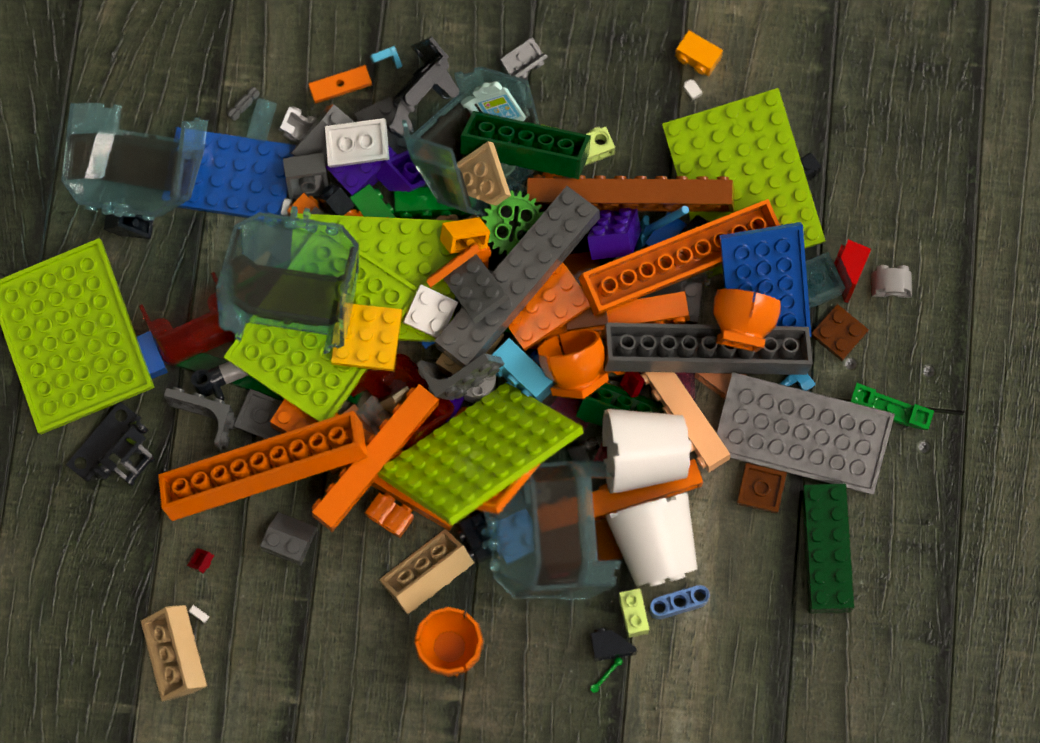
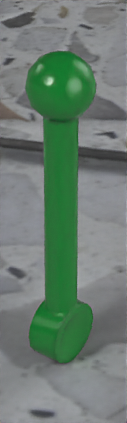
[590,657,623,693]

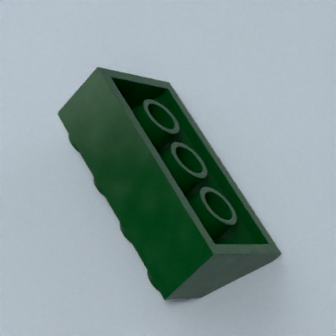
[576,383,664,427]

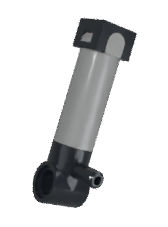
[191,362,248,400]

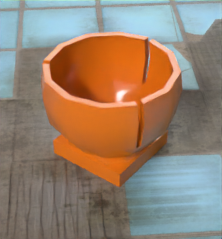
[714,288,781,352]
[537,329,609,399]
[414,607,484,677]

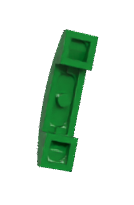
[850,383,934,431]

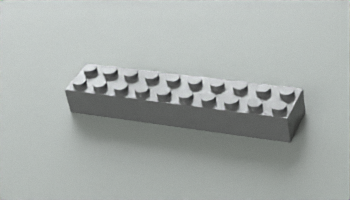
[435,186,600,368]
[601,323,813,375]

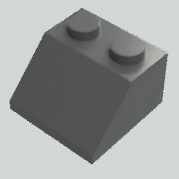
[283,153,329,202]
[261,512,317,566]

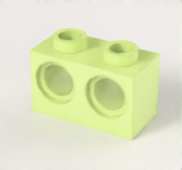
[585,127,615,166]
[618,588,649,638]

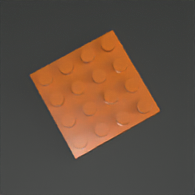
[508,262,590,352]

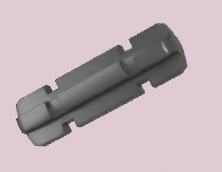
[227,87,260,121]

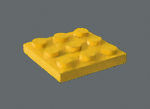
[331,303,403,371]

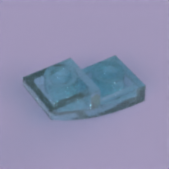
[247,98,277,142]

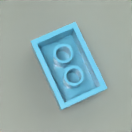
[492,338,554,402]

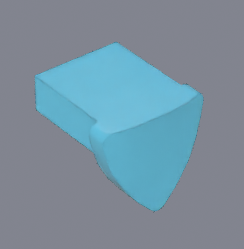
[370,46,403,69]

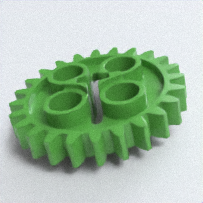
[481,190,544,256]

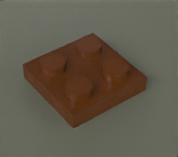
[811,304,869,361]
[737,463,787,514]

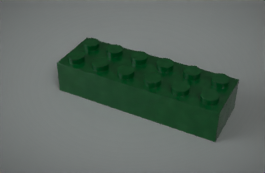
[461,111,591,179]
[801,484,854,614]

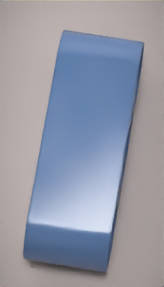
[649,585,710,620]

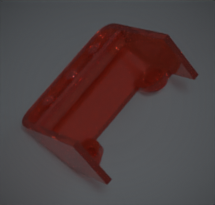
[139,272,240,366]
[351,354,454,451]

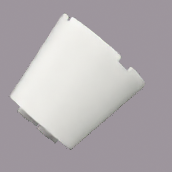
[602,409,691,493]
[605,493,697,587]

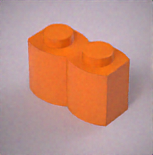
[365,492,414,538]

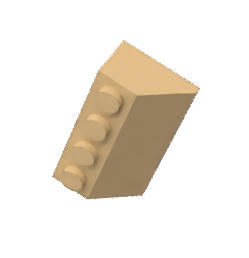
[379,529,474,614]
[141,605,207,701]

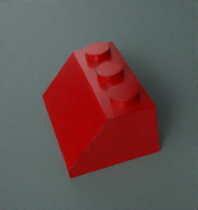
[832,239,871,303]

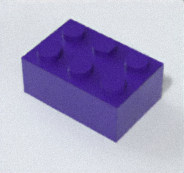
[326,145,398,196]
[587,208,641,260]

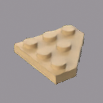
[444,141,511,206]

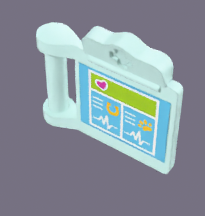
[461,81,526,121]

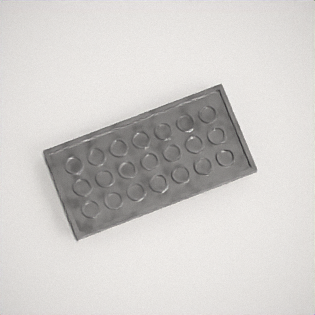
[717,372,895,494]

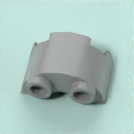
[279,107,316,144]
[871,265,912,298]
[464,374,496,403]

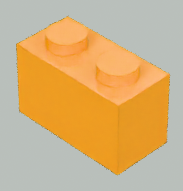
[675,30,723,76]
[440,217,490,254]

